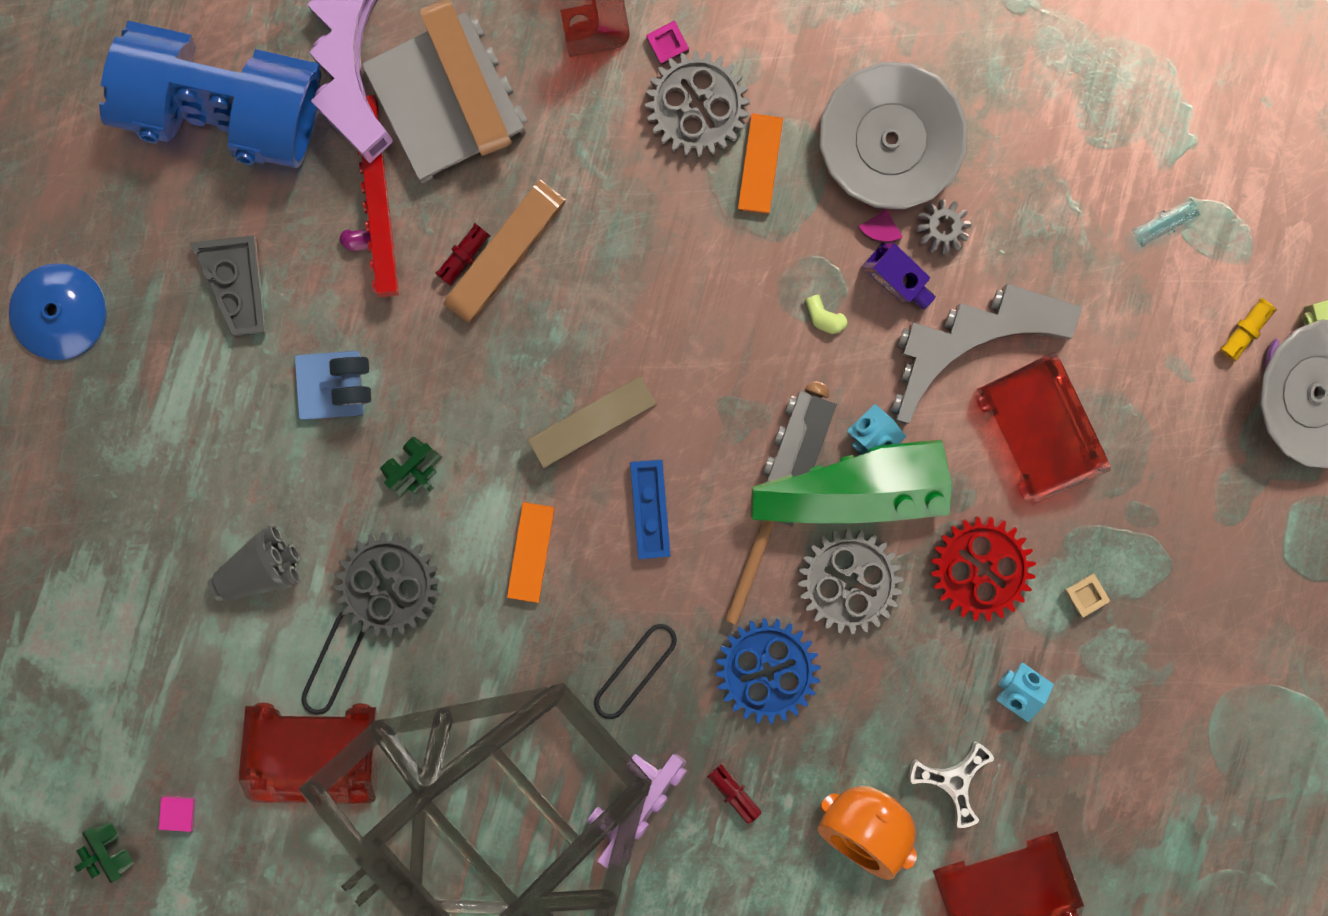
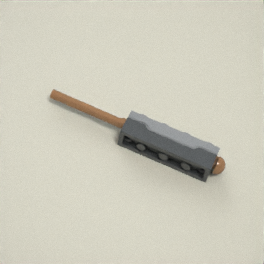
[725,381,837,625]

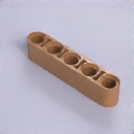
[419,0,512,156]
[443,180,566,324]

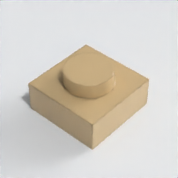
[1064,573,1110,618]

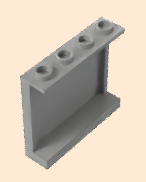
[362,12,528,184]

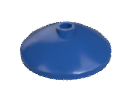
[9,263,107,360]

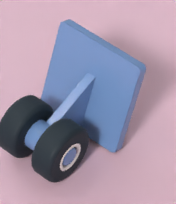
[295,351,372,420]

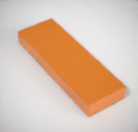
[738,113,783,214]
[507,502,555,603]

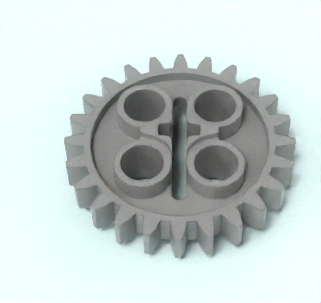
[645,51,750,157]
[797,529,904,635]

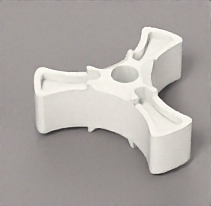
[908,742,994,828]

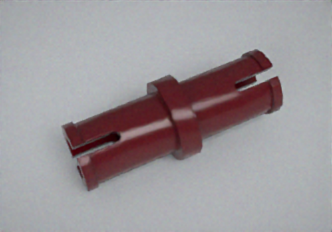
[435,223,491,286]

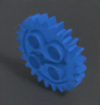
[715,618,821,724]

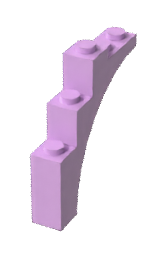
[307,0,393,163]

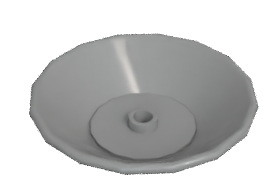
[820,62,968,209]
[1260,319,1328,468]

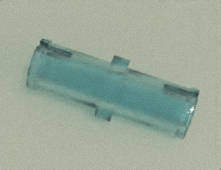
[1132,198,1200,247]

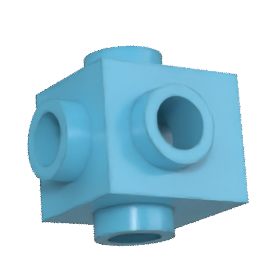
[847,404,907,455]
[996,662,1054,722]

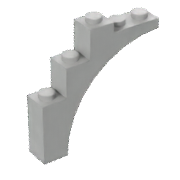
[891,284,1082,425]

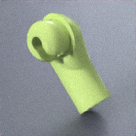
[804,294,847,334]

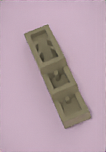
[528,376,657,468]

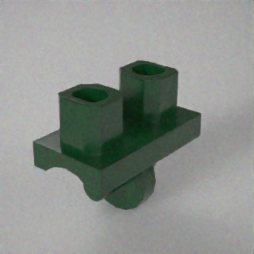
[380,437,443,497]
[74,822,134,883]

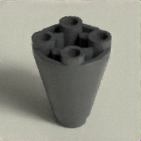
[208,525,301,602]

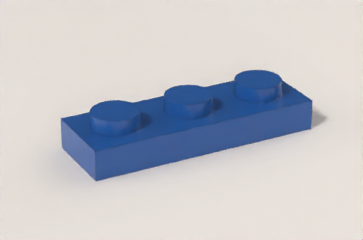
[630,460,671,559]

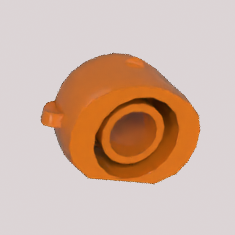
[817,786,917,880]

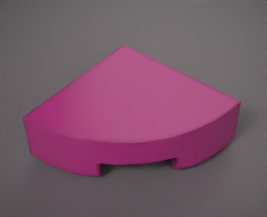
[858,209,903,243]

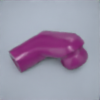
[339,228,371,251]

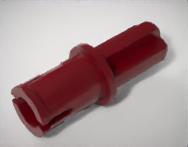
[706,763,761,824]

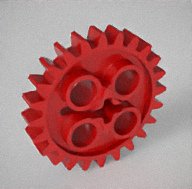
[929,516,1036,621]

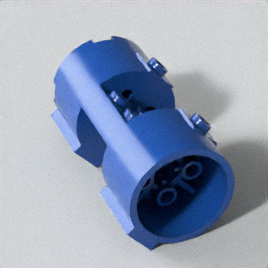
[99,21,322,168]

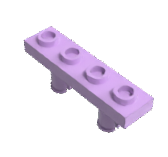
[587,754,687,869]

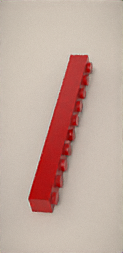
[357,95,400,298]

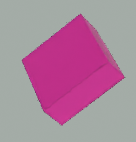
[646,20,689,65]
[159,796,196,832]

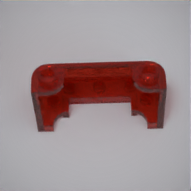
[975,352,1111,505]
[238,703,378,804]

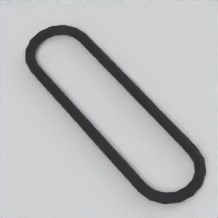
[302,611,365,715]
[594,624,677,719]

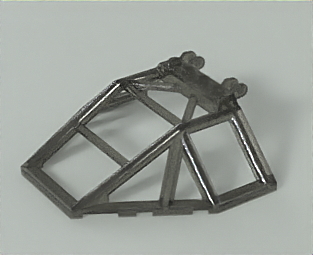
[298,683,652,916]

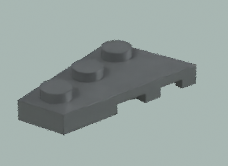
[190,235,267,336]

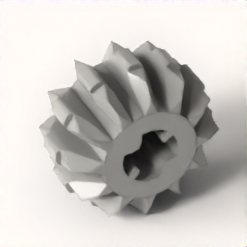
[916,199,972,255]

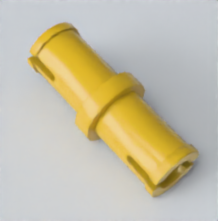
[1220,298,1277,361]

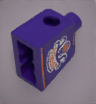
[860,243,936,310]

